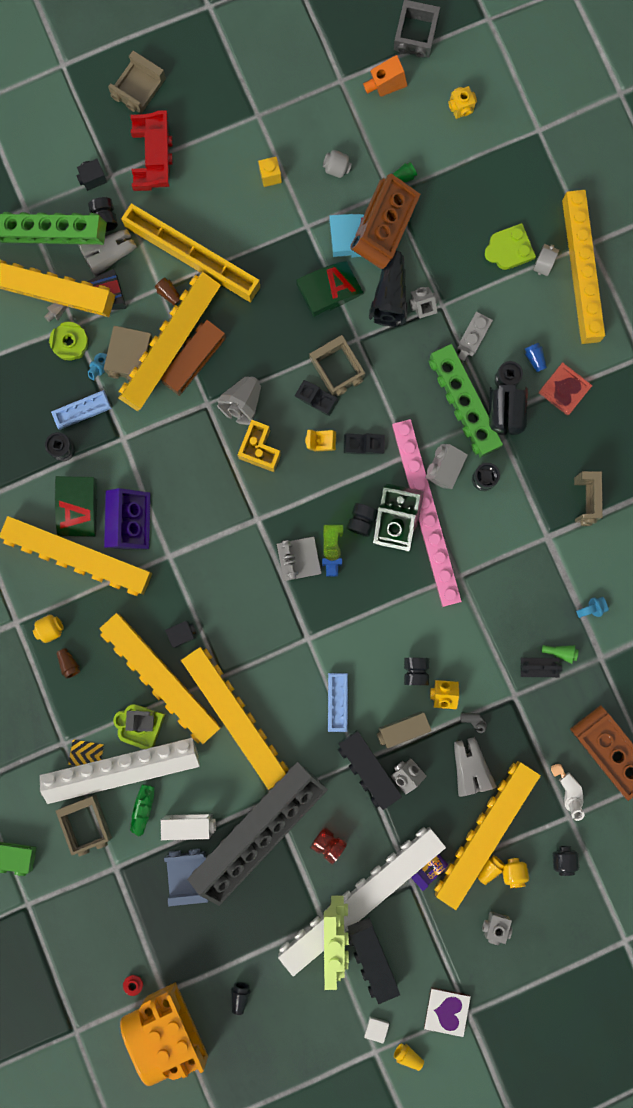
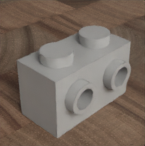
[425,444,468,489]

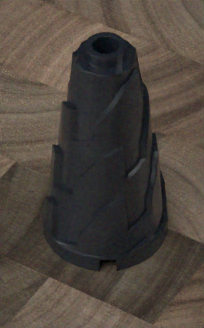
[369,250,407,327]

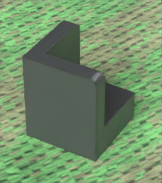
[125,711,155,731]

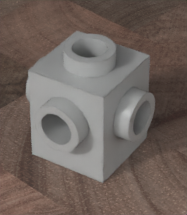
[409,287,438,318]
[391,759,427,794]
[482,911,512,945]

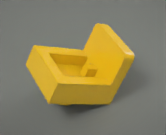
[305,430,336,452]

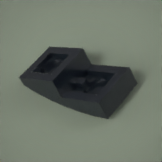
[295,380,339,416]
[344,433,385,454]

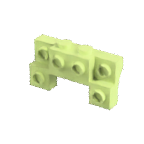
[324,896,349,990]

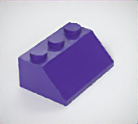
[104,488,150,549]

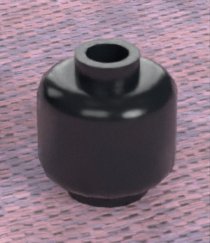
[552,846,579,876]

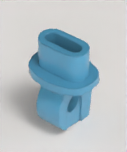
[88,353,107,380]
[576,597,609,618]

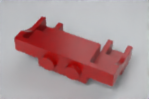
[131,110,173,191]

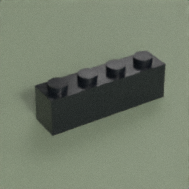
[337,730,402,810]
[347,917,400,1004]

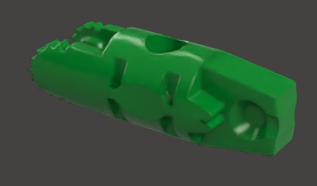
[130,784,155,837]

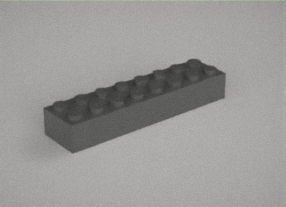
[187,762,328,906]

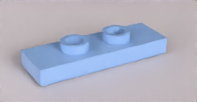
[51,390,112,430]
[328,673,348,732]

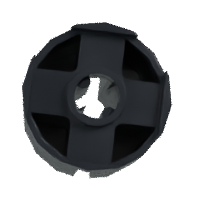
[489,385,528,435]

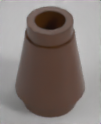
[154,277,181,306]
[56,648,80,679]

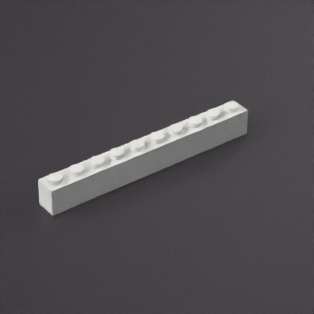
[278,827,446,976]

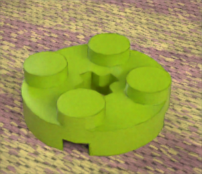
[49,322,88,360]

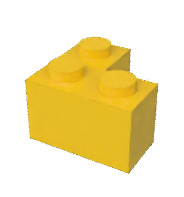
[238,420,281,472]

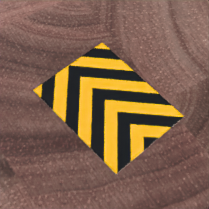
[68,740,104,766]

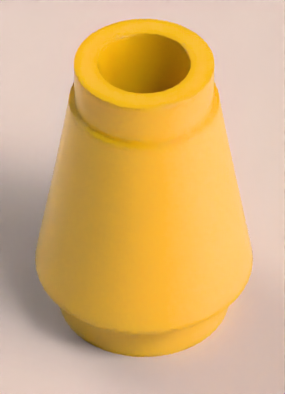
[477,855,504,885]
[394,1043,424,1071]

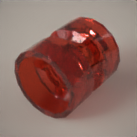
[310,827,347,865]

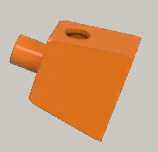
[363,55,407,97]

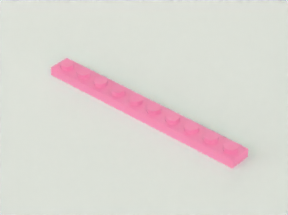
[392,419,462,607]

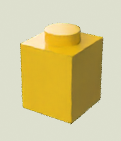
[258,157,282,187]

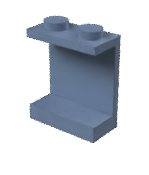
[164,849,209,906]

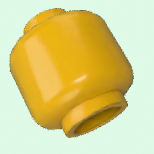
[33,615,64,643]
[502,858,529,888]

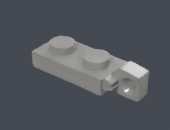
[457,312,493,364]

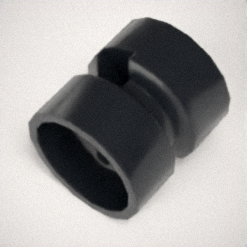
[88,197,118,232]
[494,361,523,388]
[45,432,75,461]
[472,463,500,492]
[346,503,378,537]
[404,658,429,685]

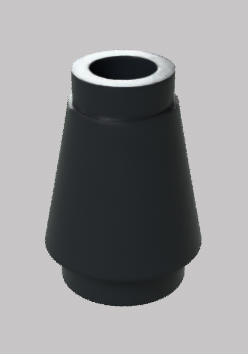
[231,982,251,1015]

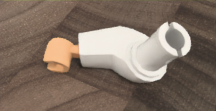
[551,764,585,821]

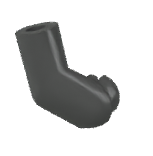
[460,713,487,733]

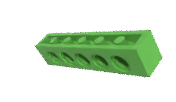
[0,212,107,245]
[429,344,503,458]

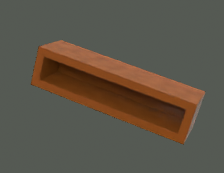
[160,320,226,396]

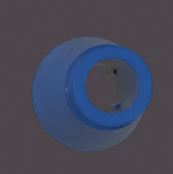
[525,343,547,372]

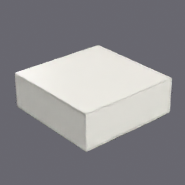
[364,1016,389,1044]

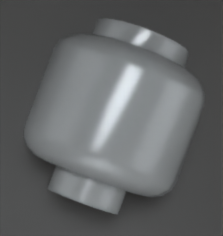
[323,150,352,178]

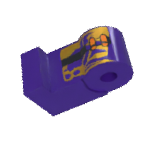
[411,854,448,891]

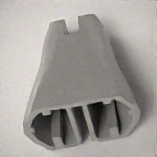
[78,229,137,277]
[454,737,497,797]

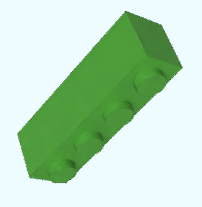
[0,842,36,876]

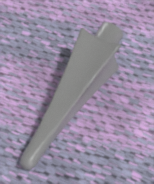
[44,303,67,322]

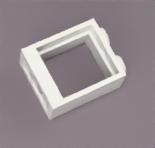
[161,814,216,840]

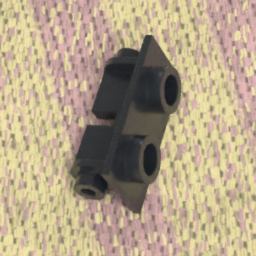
[521,658,562,678]

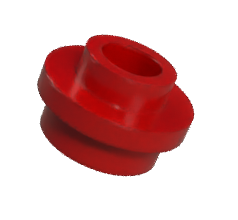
[123,975,143,996]

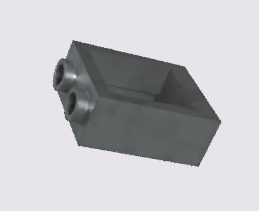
[394,0,440,58]

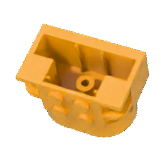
[120,982,208,1086]

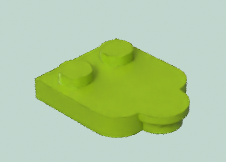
[485,223,536,270]
[113,704,165,749]

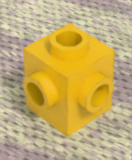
[448,86,477,119]
[430,680,459,709]

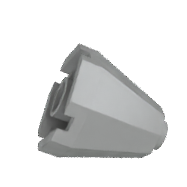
[217,376,261,425]

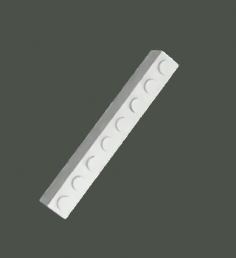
[40,738,200,804]

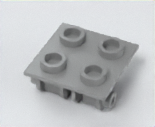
[277,537,321,581]

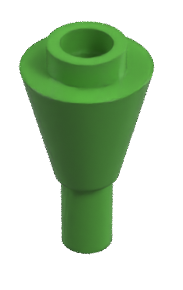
[542,645,579,664]

